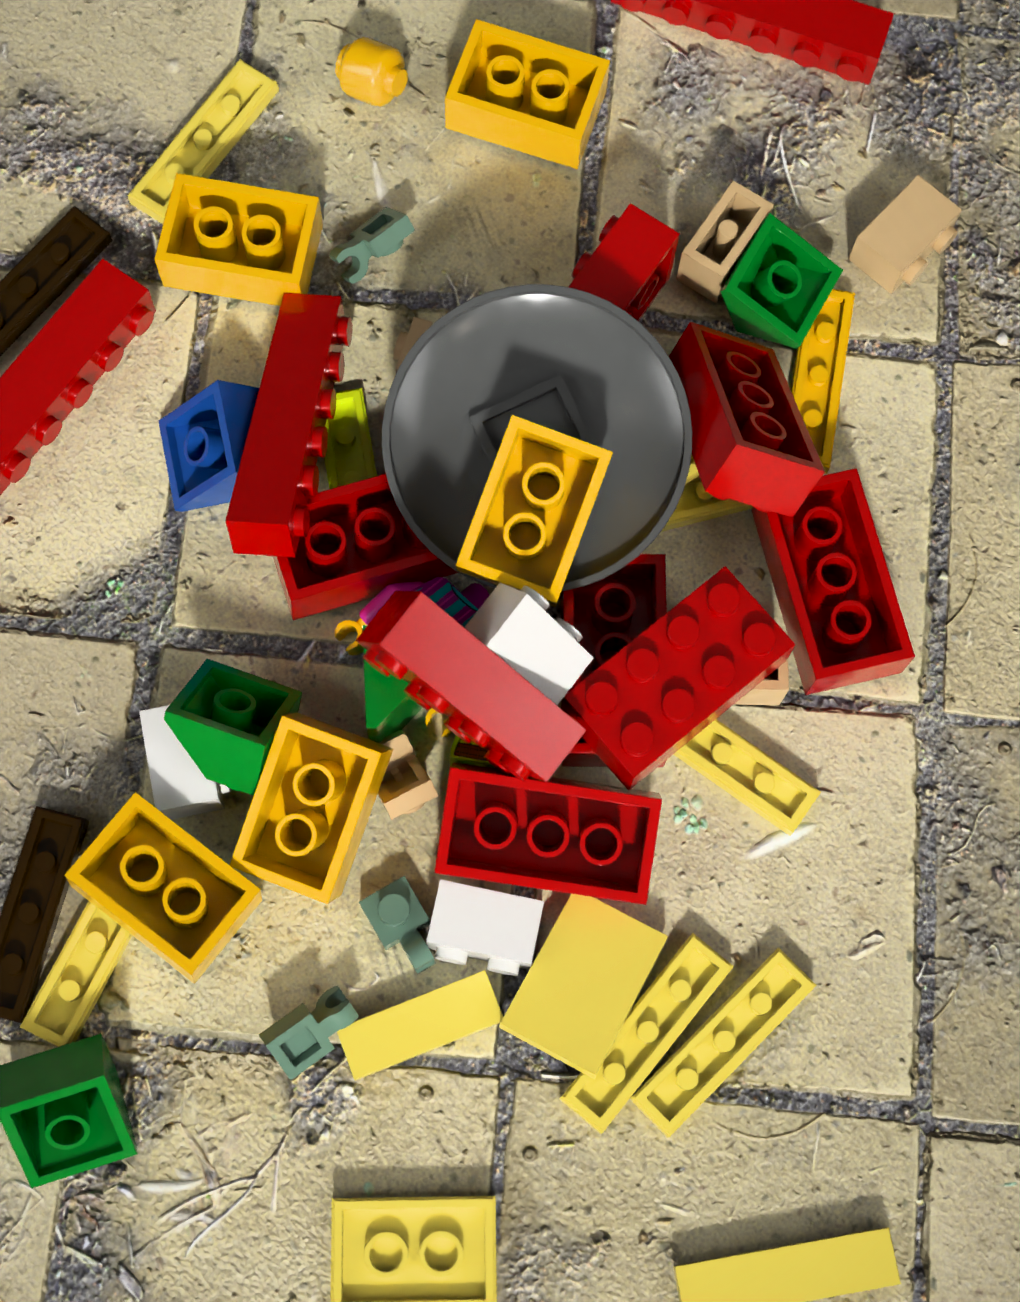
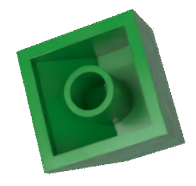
[164,659,302,796]
[0,1033,137,1188]

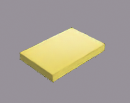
[500,894,668,1079]
[331,1196,497,1302]

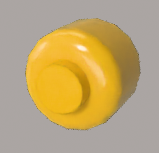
[335,37,408,107]

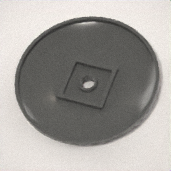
[382,284,692,592]

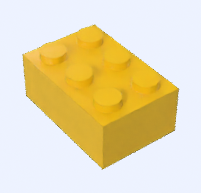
[445,19,610,169]
[154,173,323,306]
[455,415,613,607]
[230,712,393,904]
[64,792,262,984]

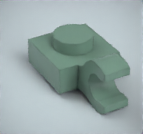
[329,207,415,283]
[359,876,436,974]
[259,985,359,1080]

